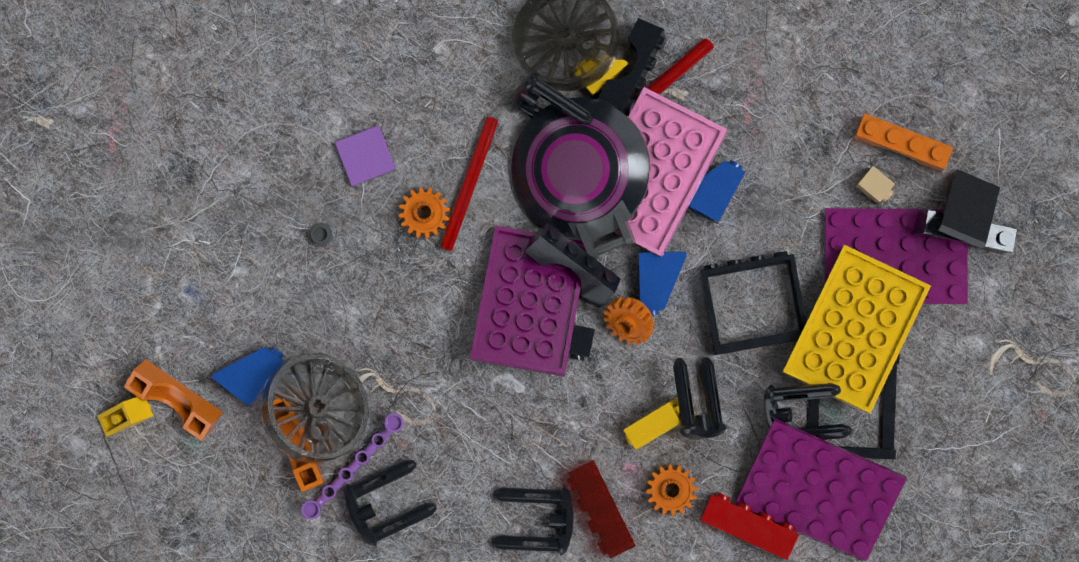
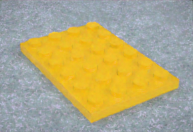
[783,245,931,415]

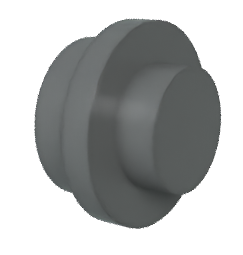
[309,223,333,247]

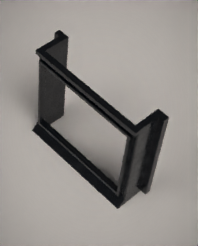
[809,354,900,460]

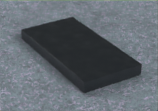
[938,169,1000,249]

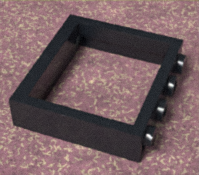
[699,251,807,356]

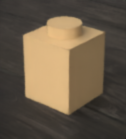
[855,166,895,204]

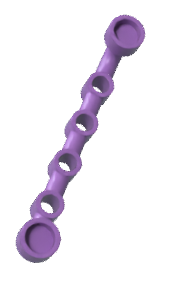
[301,413,404,519]

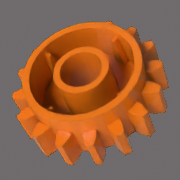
[398,187,450,239]
[603,297,655,345]
[645,464,698,516]

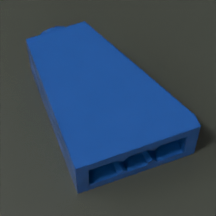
[688,160,745,224]
[638,252,686,315]
[211,346,286,407]

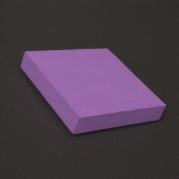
[335,125,396,187]

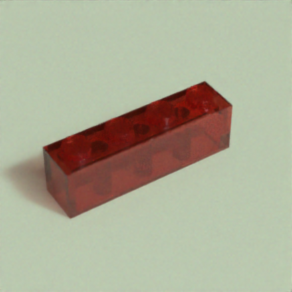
[566,460,636,559]

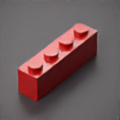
[699,492,799,560]

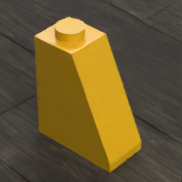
[624,397,695,450]

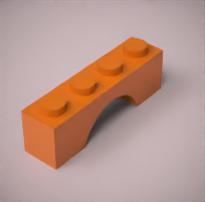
[853,113,953,172]
[124,359,223,441]
[264,395,326,492]

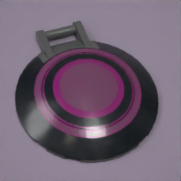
[511,97,650,259]

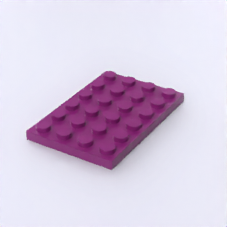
[825,208,968,304]
[470,225,586,377]
[735,418,907,561]

